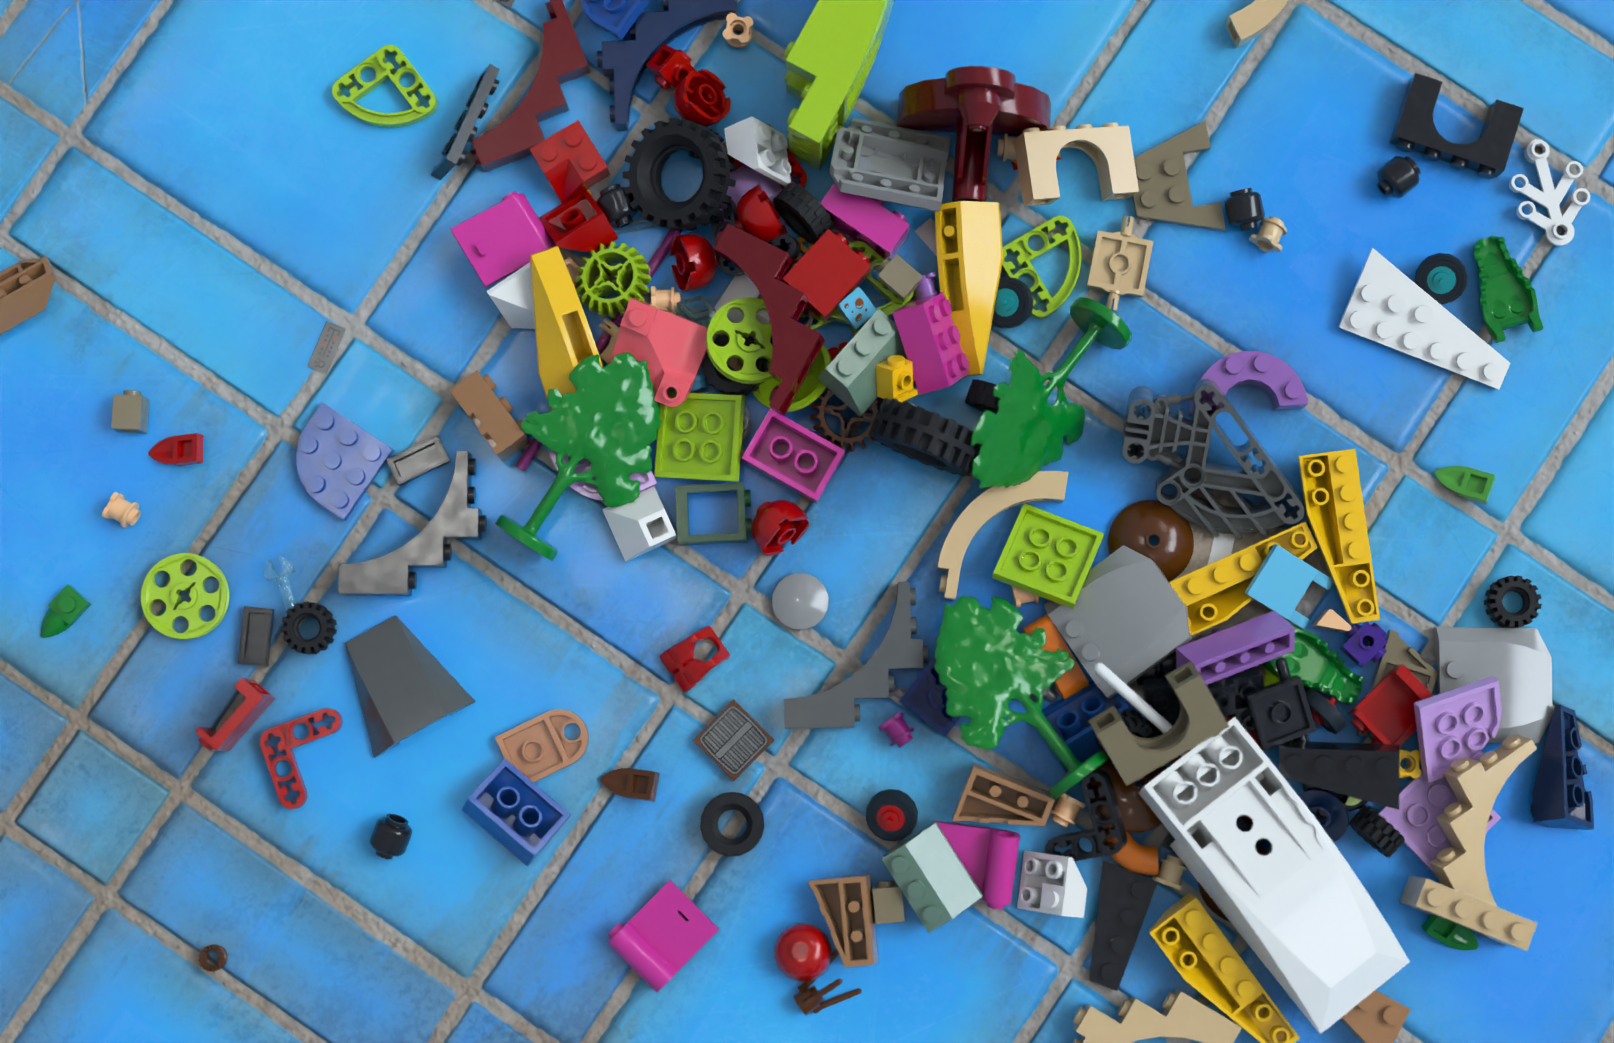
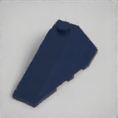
[1530,704,1594,830]

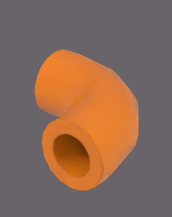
[1103,825,1158,875]

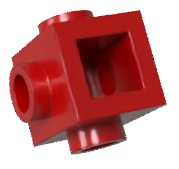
[646,44,696,91]

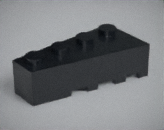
[1279,741,1400,810]

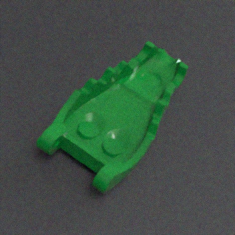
[1473,236,1543,343]
[1262,621,1364,705]

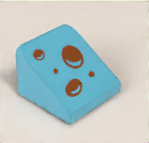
[837,287,877,330]

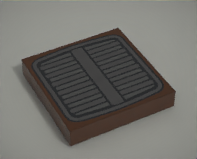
[693,699,774,781]

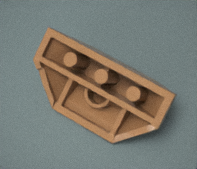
[0,256,56,335]

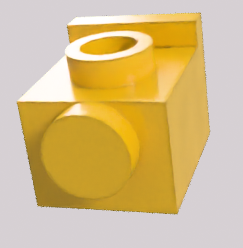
[876,355,918,402]

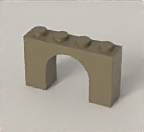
[1088,661,1229,786]

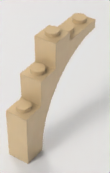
[1429,735,1537,907]
[1072,989,1242,1043]

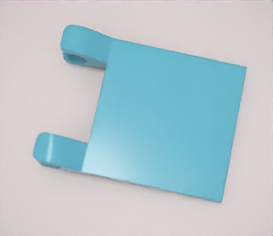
[1244,544,1334,629]

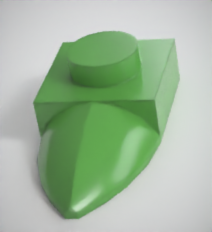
[1434,466,1496,504]

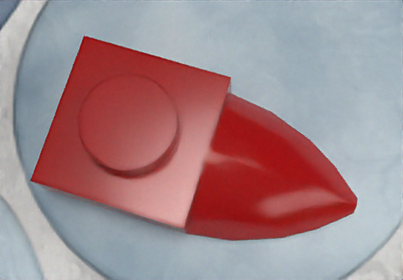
[148,433,204,466]

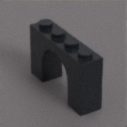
[1389,73,1524,179]

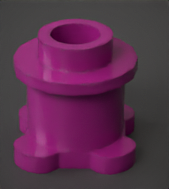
[878,711,914,748]

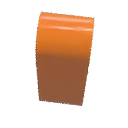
[1022,614,1089,700]

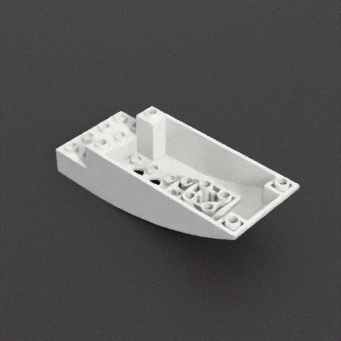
[1139,717,1410,1034]

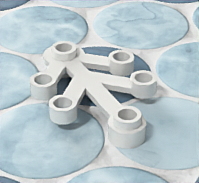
[1509,139,1590,246]

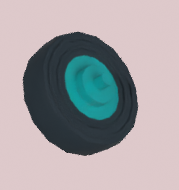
[1415,253,1468,304]
[992,277,1034,328]

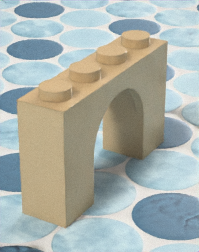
[1014,122,1139,207]
[1399,875,1537,951]

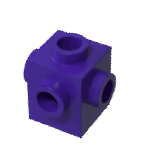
[1340,622,1388,668]

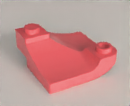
[608,298,708,407]

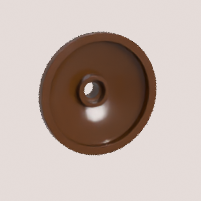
[1108,500,1194,581]
[1091,759,1167,833]

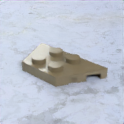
[1356,629,1438,737]

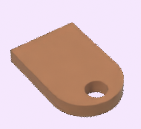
[495,709,589,783]

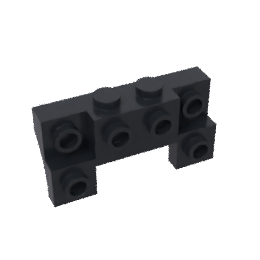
[1143,665,1262,738]

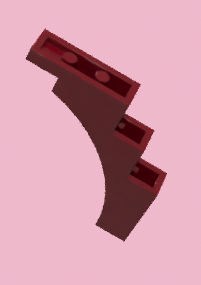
[470,0,591,173]
[714,224,825,416]

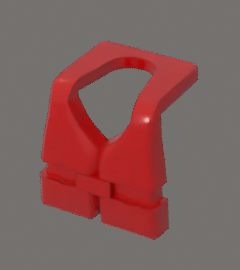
[659,626,730,692]

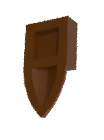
[600,768,660,802]

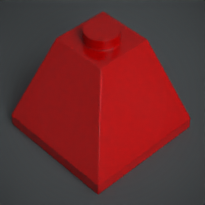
[539,189,618,253]

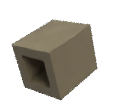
[877,254,923,302]
[111,390,149,434]
[872,880,905,924]

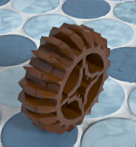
[810,387,883,452]

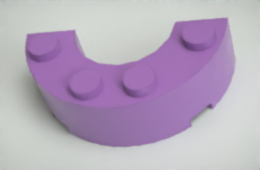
[1188,351,1308,416]

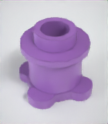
[914,272,940,300]

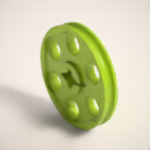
[706,297,773,384]
[141,553,230,640]

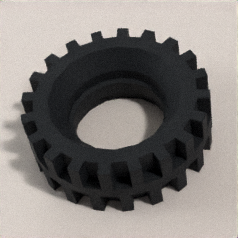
[623,118,736,231]
[869,398,982,477]

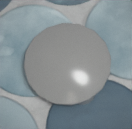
[772,573,829,630]

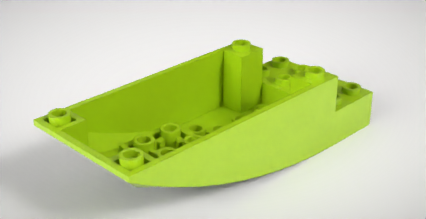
[783,0,894,171]

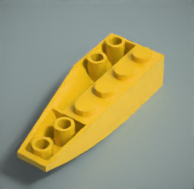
[935,201,1003,377]
[530,246,603,411]
[1298,449,1380,624]
[1169,521,1318,636]
[1149,893,1300,1043]

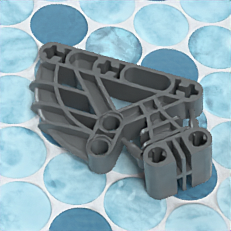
[1122,379,1304,540]

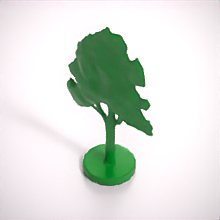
[971,297,1132,489]
[495,352,661,561]
[934,596,1110,800]

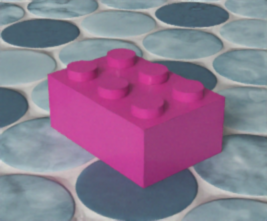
[820,183,910,260]
[892,292,969,395]
[742,408,845,504]

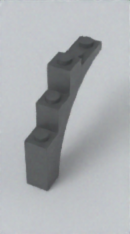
[785,582,928,729]

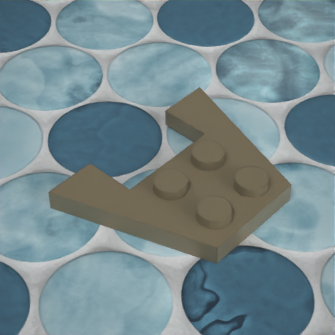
[1132,121,1226,232]

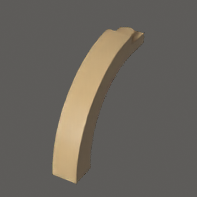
[1225,0,1289,48]
[936,471,1068,601]

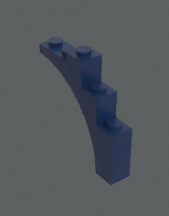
[597,0,737,131]

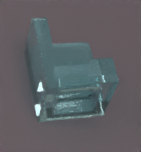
[676,295,716,337]

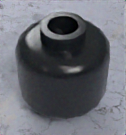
[1377,156,1420,198]
[597,184,638,228]
[1225,188,1265,231]
[370,814,412,859]

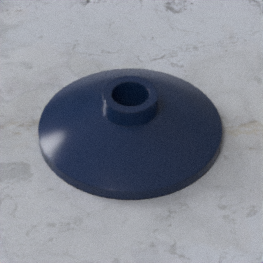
[1299,789,1349,842]

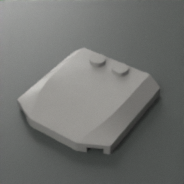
[829,118,951,212]
[1043,545,1192,699]
[1433,627,1553,744]

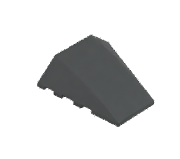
[345,615,476,758]

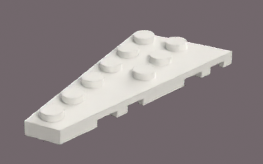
[1338,247,1511,389]

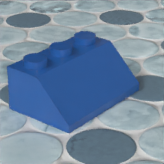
[1040,680,1131,773]
[462,759,571,867]

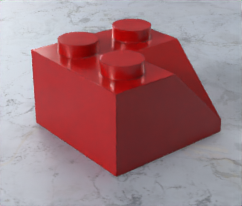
[530,120,610,203]

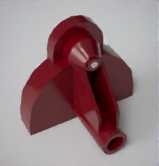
[897,66,1051,202]

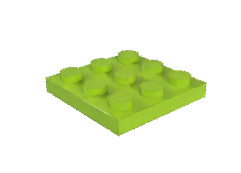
[654,392,745,482]
[992,503,1104,609]

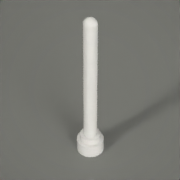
[1093,662,1188,757]

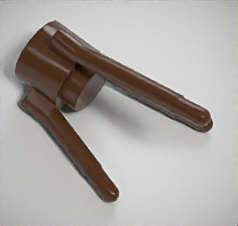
[793,948,862,1015]

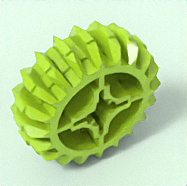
[575,241,652,318]

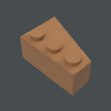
[449,370,531,462]
[952,762,1055,826]
[808,874,879,967]
[1340,990,1411,1043]

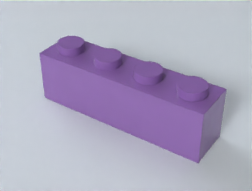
[1176,611,1295,685]

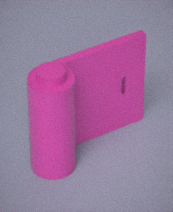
[450,191,555,288]
[933,821,1020,909]
[608,880,719,993]

